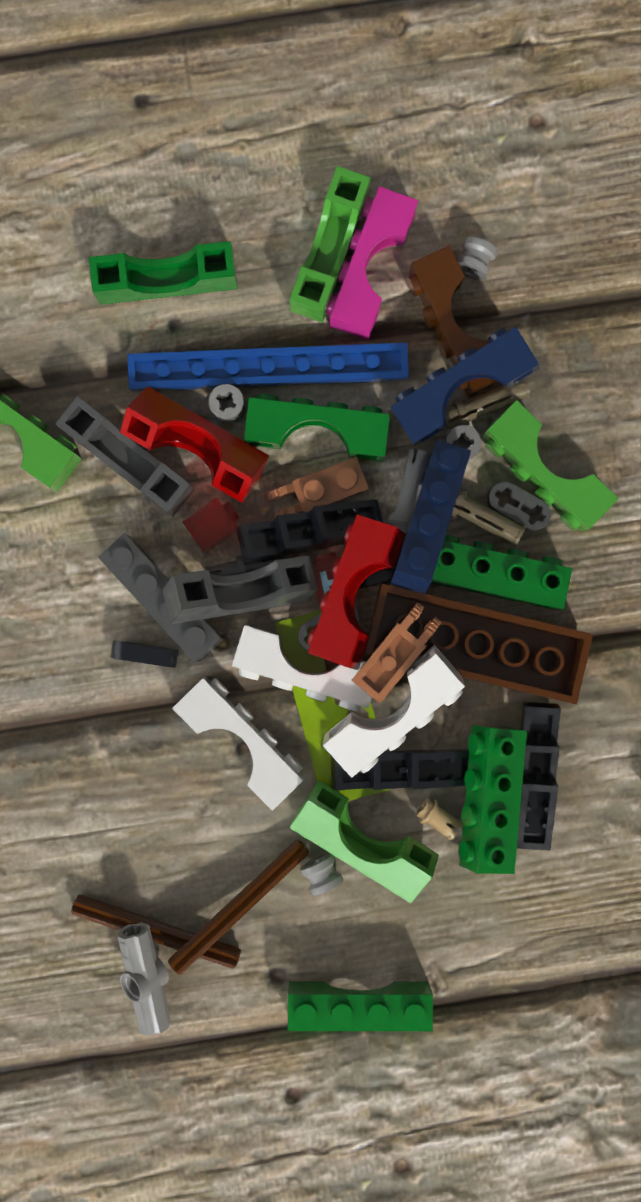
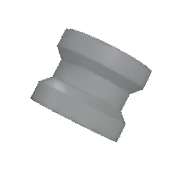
[457,237,498,280]
[209,384,245,424]
[444,425,481,462]
[300,853,344,896]

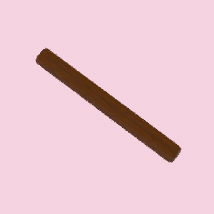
[168,840,309,975]
[71,895,241,969]

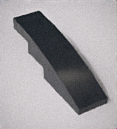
[236,499,384,562]
[517,702,561,850]
[331,749,469,790]

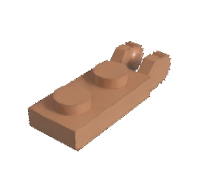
[266,456,369,517]
[351,602,442,703]

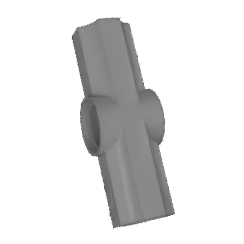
[118,922,171,1036]

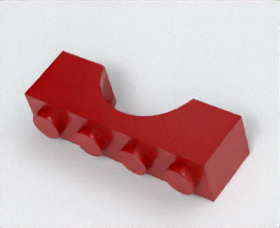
[120,386,269,503]
[308,515,406,670]

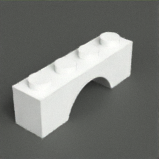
[232,625,372,712]
[323,645,465,778]
[172,677,304,811]

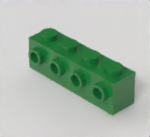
[431,534,573,611]
[458,724,527,874]

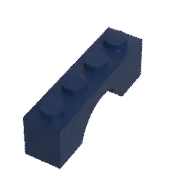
[391,326,540,446]
[391,440,471,594]

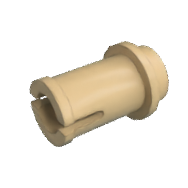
[415,798,462,841]

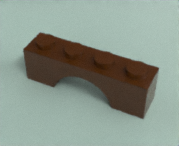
[407,245,499,397]

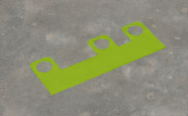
[274,610,389,801]

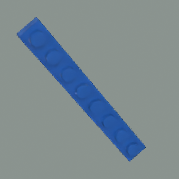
[127,343,409,392]

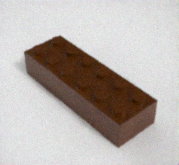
[364,584,593,705]

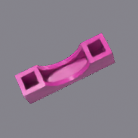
[326,186,418,341]

